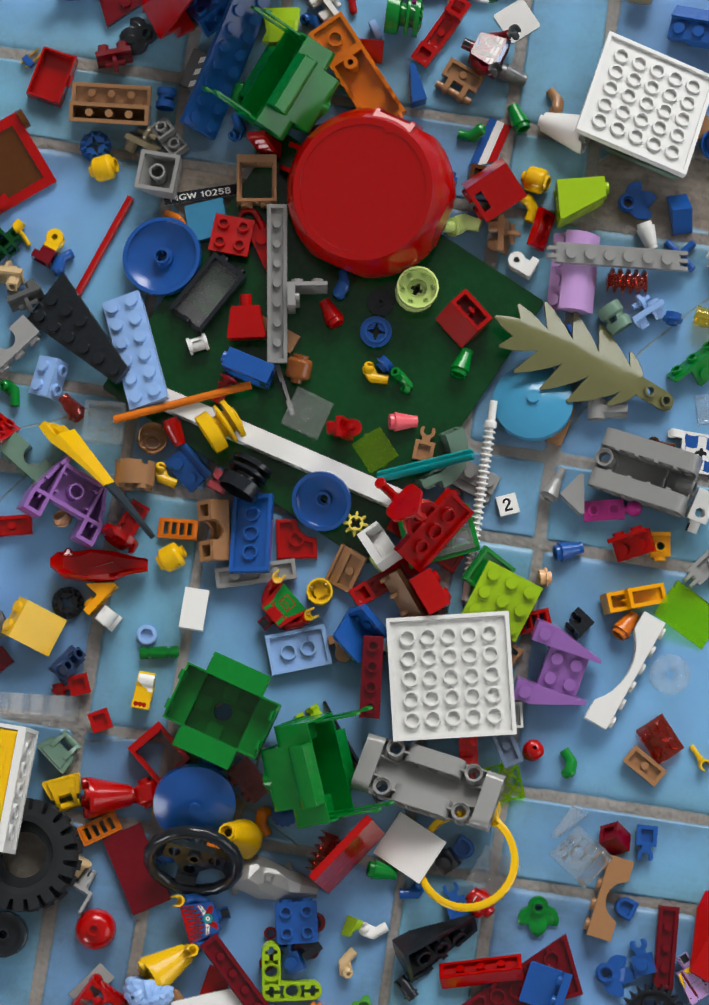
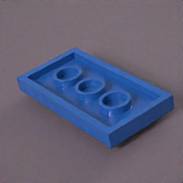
[229,493,274,574]

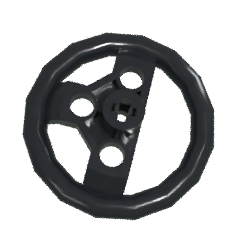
[143,825,244,896]

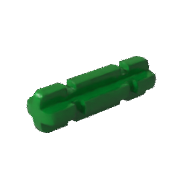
[139,646,179,659]

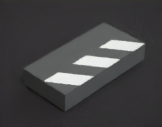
[179,48,207,90]

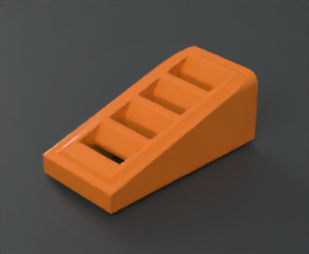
[157,517,200,542]
[77,811,123,847]

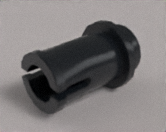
[394,975,419,1002]

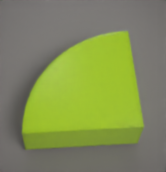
[340,915,364,937]

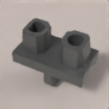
[6,279,45,313]

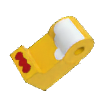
[131,671,156,711]

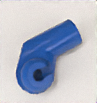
[300,13,322,29]
[333,269,350,300]
[400,881,425,899]

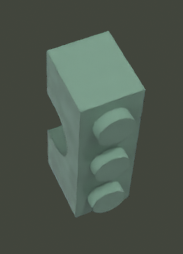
[0,432,53,484]

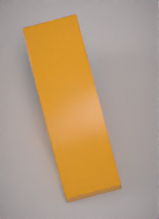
[600,582,668,615]

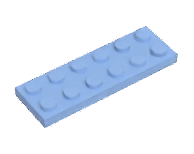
[102,290,169,411]

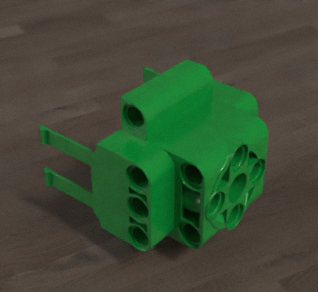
[202,6,340,141]
[162,652,282,770]
[260,706,395,829]

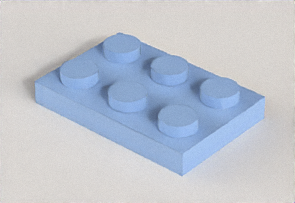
[265,624,332,676]

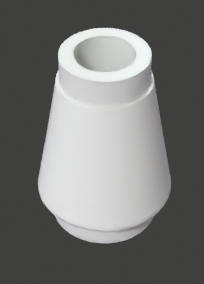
[636,220,658,249]

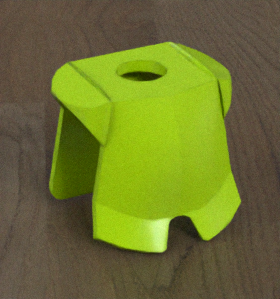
[261,7,300,46]

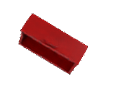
[26,46,78,108]

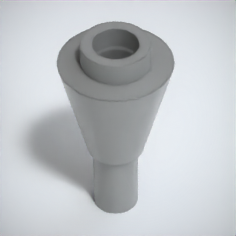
[540,467,566,503]

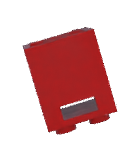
[461,158,527,222]

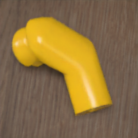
[520,194,538,224]
[362,361,388,385]
[155,462,178,488]

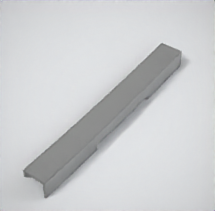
[275,364,295,416]

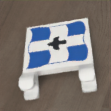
[667,428,709,475]

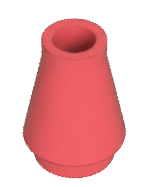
[388,412,418,432]

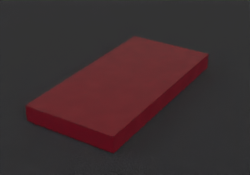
[102,823,172,916]

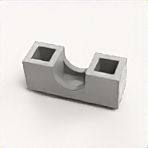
[0,315,42,375]

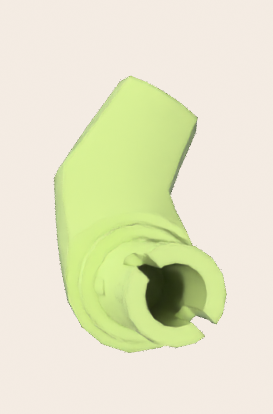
[442,214,483,237]

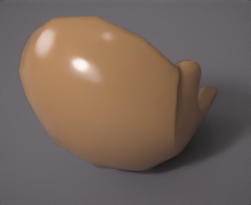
[137,422,167,455]

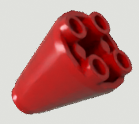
[80,777,137,818]

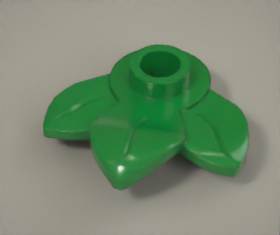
[518,896,559,937]

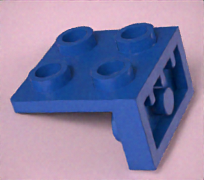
[186,0,229,37]
[519,961,573,1005]

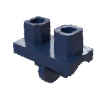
[48,645,86,683]

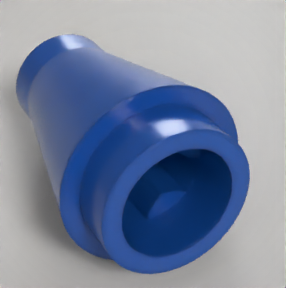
[552,541,584,562]

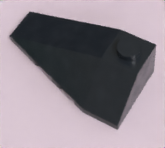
[392,914,478,983]

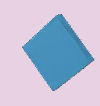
[184,197,226,243]

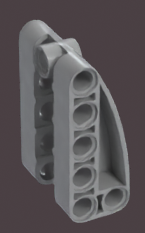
[587,427,703,518]

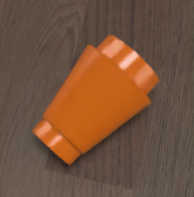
[611,610,639,641]

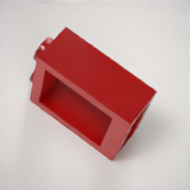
[128,721,191,784]

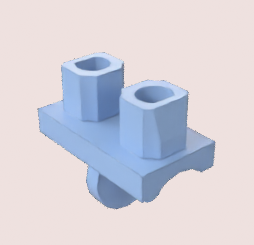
[629,294,666,330]

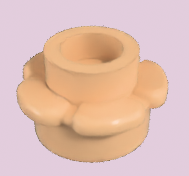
[53,510,72,527]
[537,567,552,587]

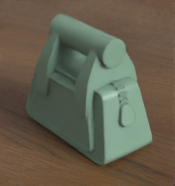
[37,730,82,775]

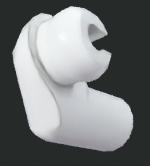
[358,922,390,940]

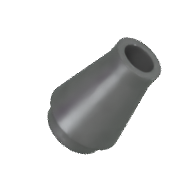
[497,64,528,86]

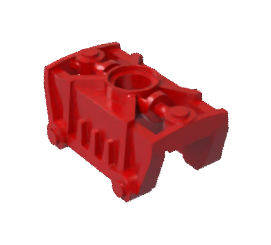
[72,973,129,1005]

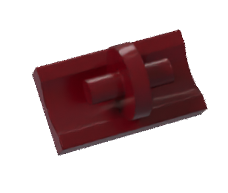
[95,40,133,73]

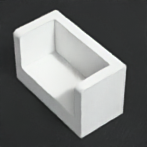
[357,521,402,572]
[179,587,210,632]

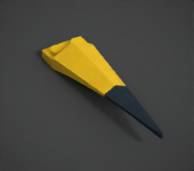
[38,421,155,539]

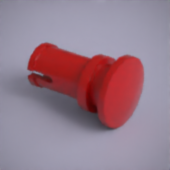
[210,373,238,405]

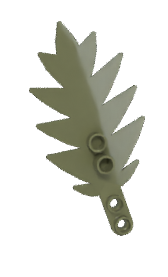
[494,302,673,411]

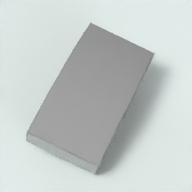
[151,116,190,155]
[68,963,114,1005]

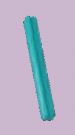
[377,448,475,481]

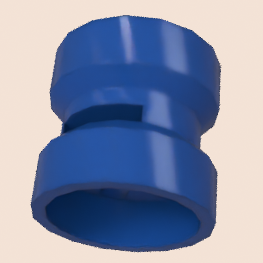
[155,86,177,111]

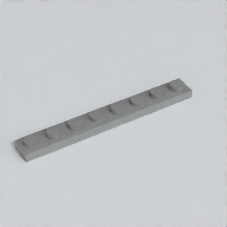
[267,204,287,364]

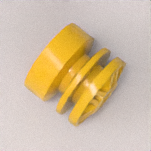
[194,399,246,454]

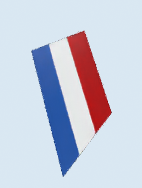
[468,117,512,168]

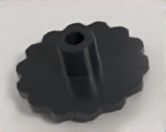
[367,289,394,316]

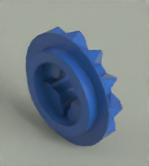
[80,131,112,161]
[360,316,392,348]

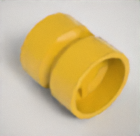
[306,578,333,607]

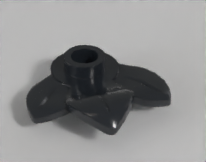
[119,17,157,56]

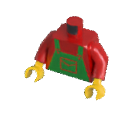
[257,569,319,631]

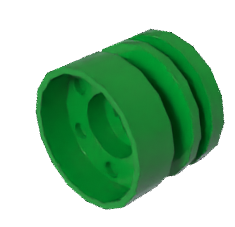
[384,0,424,38]

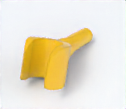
[12,219,31,247]
[689,744,709,771]

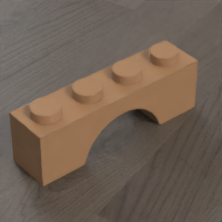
[583,854,634,942]

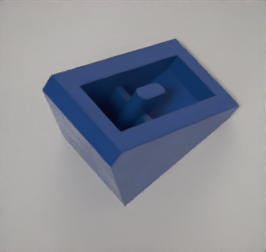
[666,194,693,236]

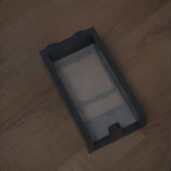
[169,252,247,335]

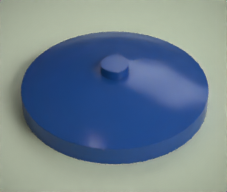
[123,217,202,296]
[153,763,236,840]

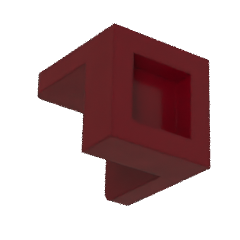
[599,821,631,856]

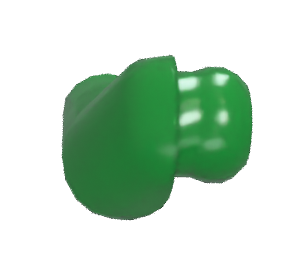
[457,123,486,142]

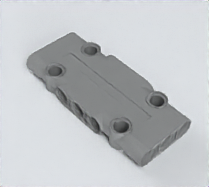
[350,733,506,832]

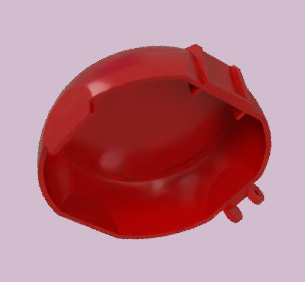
[279,106,455,278]

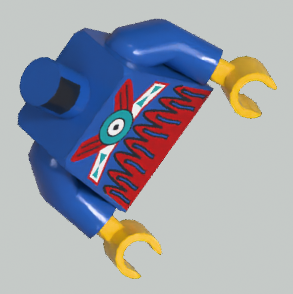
[170,893,231,958]

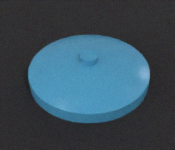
[493,368,573,441]

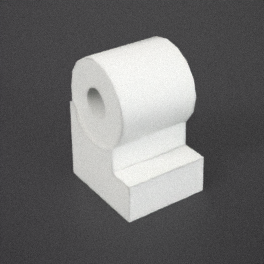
[508,251,540,281]
[95,605,123,632]

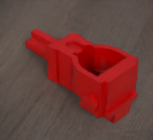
[458,737,480,779]

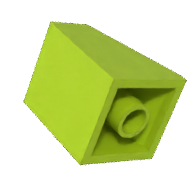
[554,176,609,228]

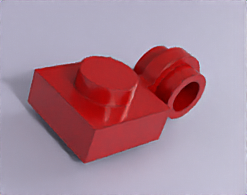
[51,672,91,697]

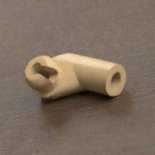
[338,947,358,979]

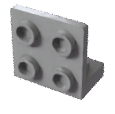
[287,278,328,314]

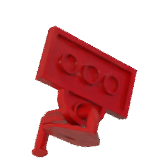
[375,477,475,573]

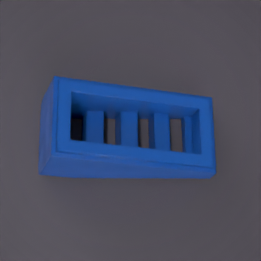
[409,62,427,108]

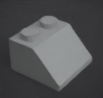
[134,149,183,200]

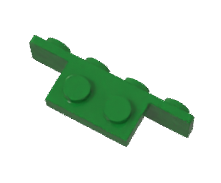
[666,341,709,386]

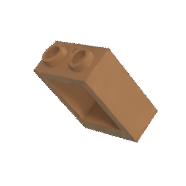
[237,154,277,209]

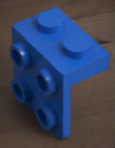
[333,604,387,664]
[275,898,319,945]

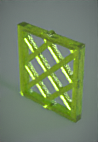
[484,763,525,802]

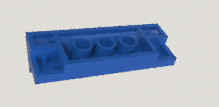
[667,5,709,49]

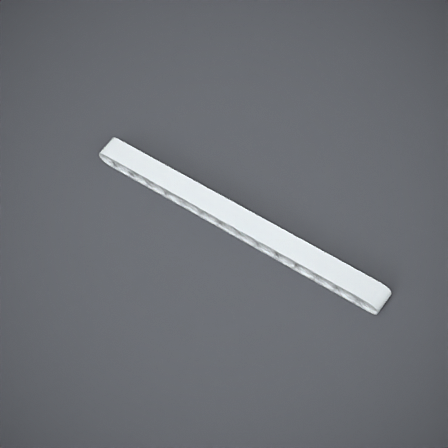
[152,388,402,508]

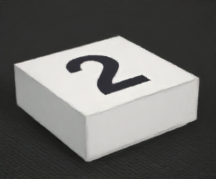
[495,493,520,517]

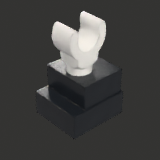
[301,942,324,961]

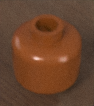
[285,353,313,384]

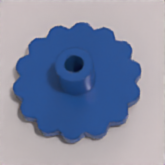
[271,806,295,827]

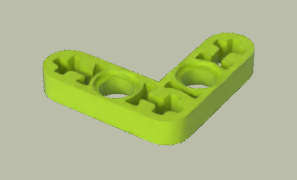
[261,940,322,1002]

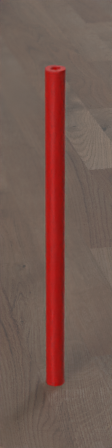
[76,195,134,297]

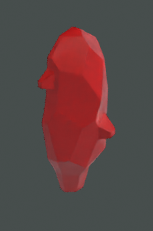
[50,548,148,583]

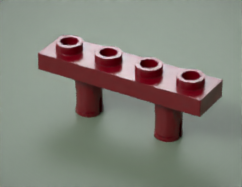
[359,635,384,719]

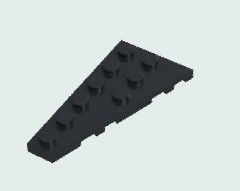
[27,272,130,385]

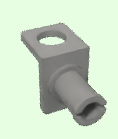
[72,868,98,916]

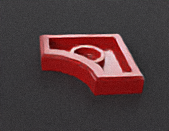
[276,519,317,560]

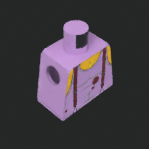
[675,952,709,1005]

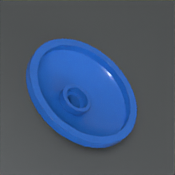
[292,471,352,531]

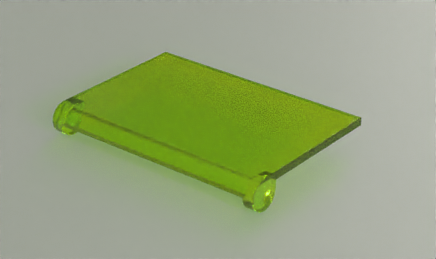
[653,580,709,649]

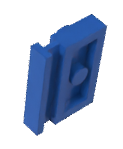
[165,443,213,493]

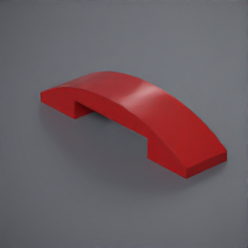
[410,0,472,68]
[348,558,418,606]

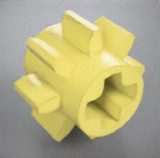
[343,511,368,537]

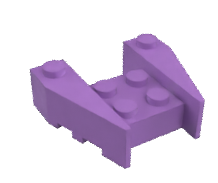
[16,454,108,548]
[514,618,602,705]

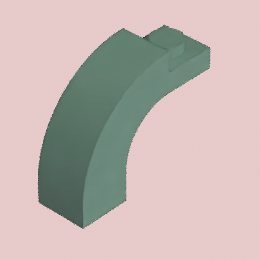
[414,427,468,490]

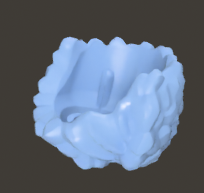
[123,976,174,1005]

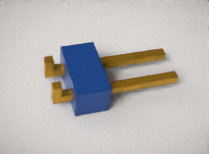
[21,48,41,69]

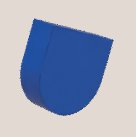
[452,834,474,859]
[614,897,639,922]

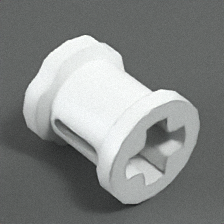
[186,333,210,356]

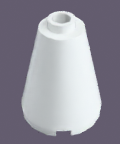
[538,112,590,154]

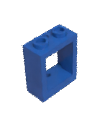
[220,347,276,391]

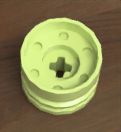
[395,266,439,313]

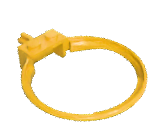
[420,801,519,912]

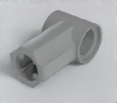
[588,398,628,421]

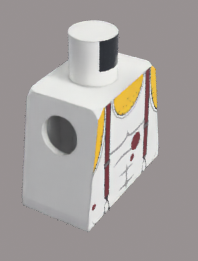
[685,487,709,534]

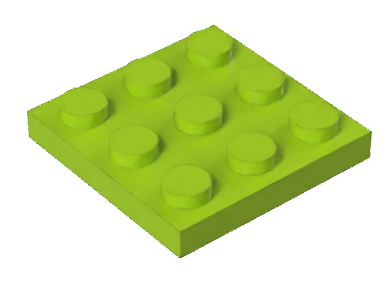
[461,560,543,642]

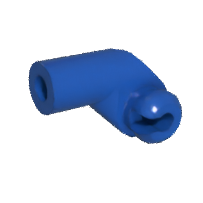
[228,113,246,142]
[52,249,75,277]

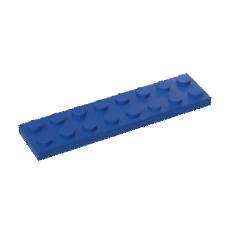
[180,0,271,140]

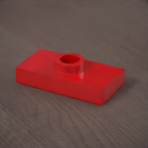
[526,207,555,252]
[116,499,151,538]

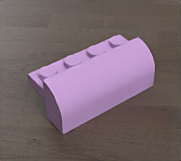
[547,230,600,315]

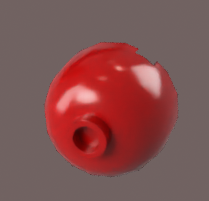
[75,908,116,950]

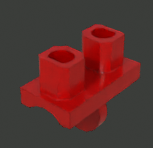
[327,415,362,441]

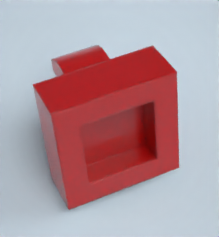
[87,707,114,734]

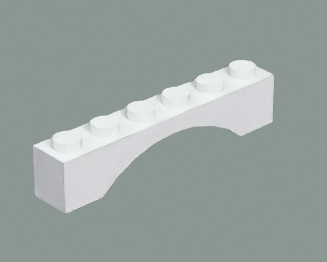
[583,611,666,730]

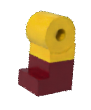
[31,228,65,269]

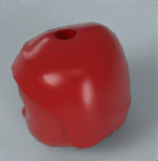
[522,739,544,762]

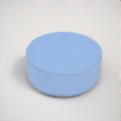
[368,19,383,39]
[137,625,157,645]

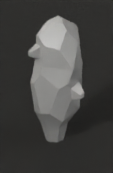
[220,855,319,901]

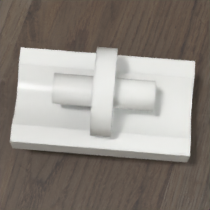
[307,0,342,23]

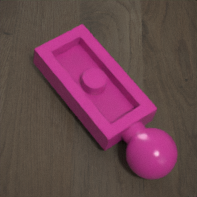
[584,499,642,522]

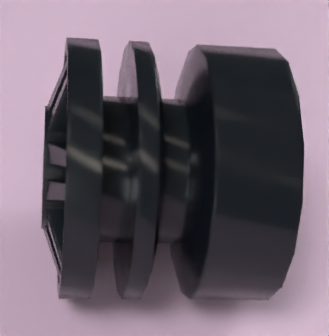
[218,451,272,504]

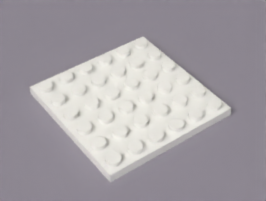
[574,31,709,178]
[386,611,517,742]

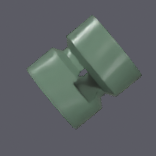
[596,299,633,336]

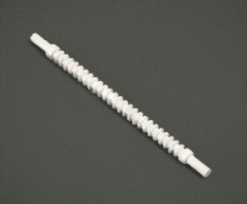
[462,400,498,601]

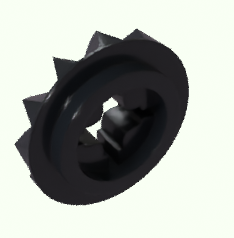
[51,587,84,619]

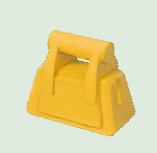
[42,772,82,811]

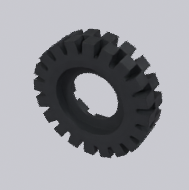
[0,798,83,912]

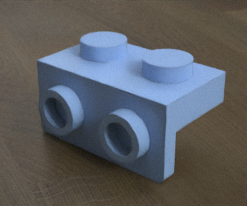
[28,355,69,402]

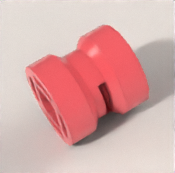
[206,468,226,495]

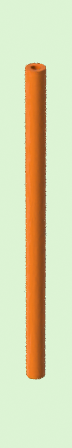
[113,381,252,423]

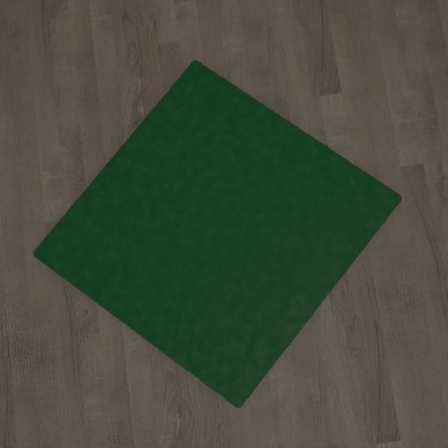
[103,134,543,564]

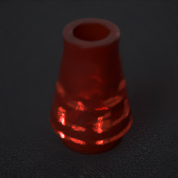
[58,393,86,423]

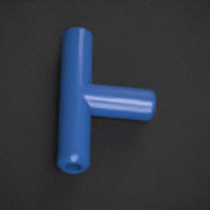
[664,240,696,272]

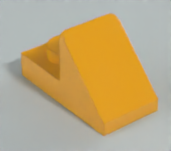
[83,582,118,617]

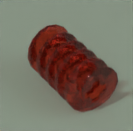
[606,267,648,295]
[305,830,342,871]

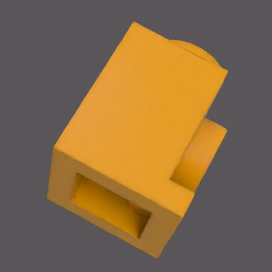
[648,532,671,562]

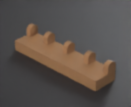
[379,568,427,617]

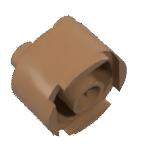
[114,458,156,492]

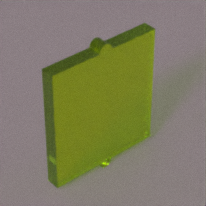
[352,427,399,474]

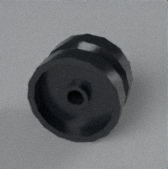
[0,911,28,958]

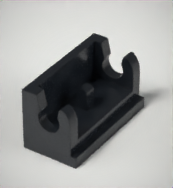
[565,607,595,640]

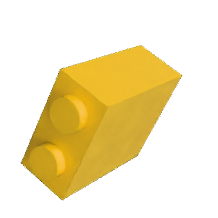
[1,596,67,656]

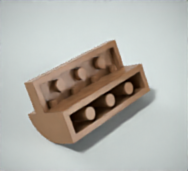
[69,82,152,126]

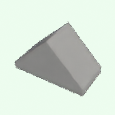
[559,474,584,516]

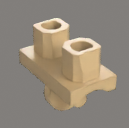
[0,259,25,291]

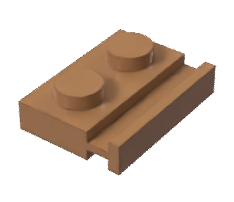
[325,544,368,593]

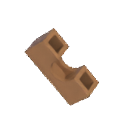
[197,499,231,563]

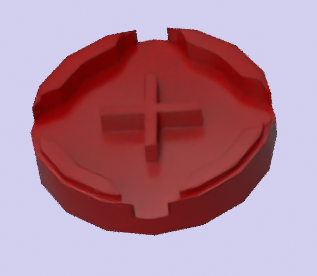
[101,523,139,553]

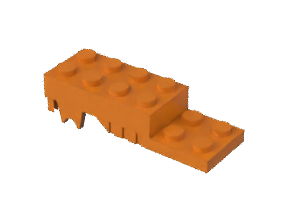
[308,11,407,118]

